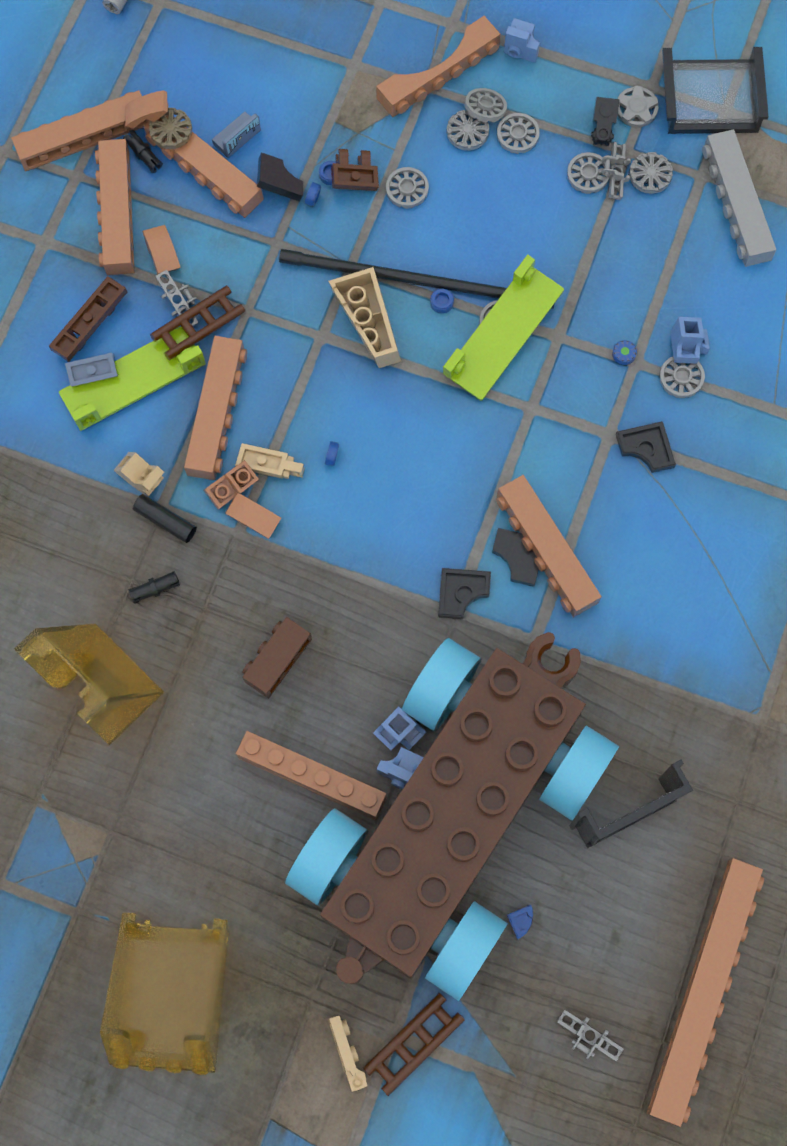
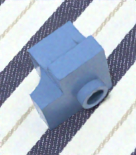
[504,18,540,63]
[670,317,710,364]
[373,705,426,750]
[377,747,424,790]

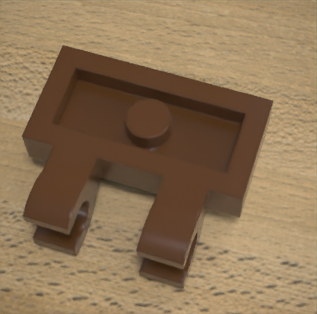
[331,149,379,191]

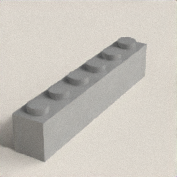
[702,129,776,267]

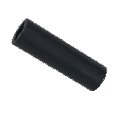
[133,494,197,543]

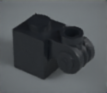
[591,97,620,146]

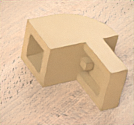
[114,452,164,496]

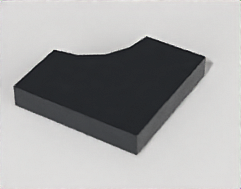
[257,152,303,202]
[616,421,676,473]
[492,528,539,587]
[438,568,491,619]

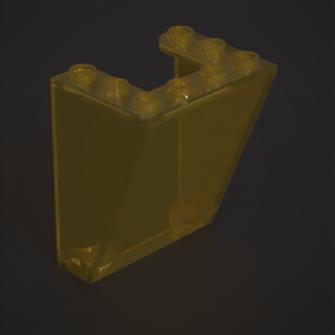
[14,624,164,745]
[100,913,229,1075]

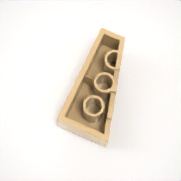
[328,267,401,368]

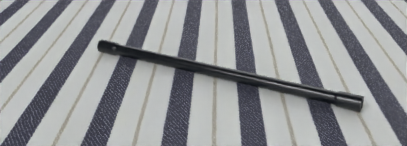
[279,249,554,309]

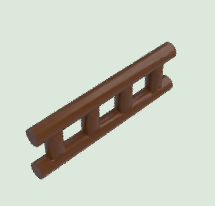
[150,285,245,361]
[363,992,465,1096]

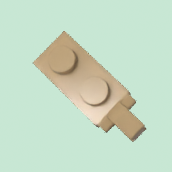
[235,443,305,479]
[328,1016,367,1092]

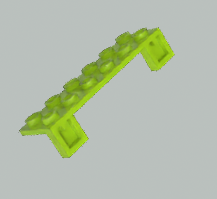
[443,254,564,401]
[59,326,206,431]

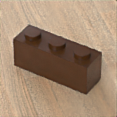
[242,617,312,699]

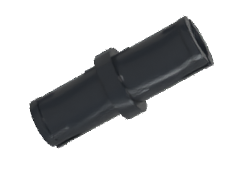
[123,130,163,173]
[128,571,180,604]

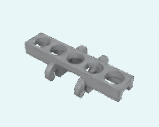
[601,142,631,200]
[155,270,198,326]
[557,1010,624,1062]

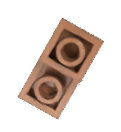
[125,90,168,129]
[142,225,181,275]
[203,460,259,509]
[225,493,281,539]

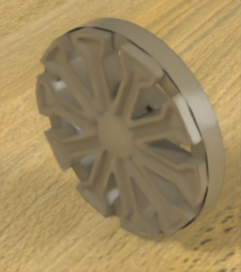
[149,108,192,149]

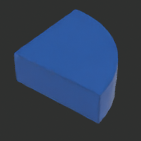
[507,905,533,940]

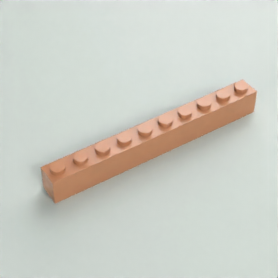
[646,858,764,1127]

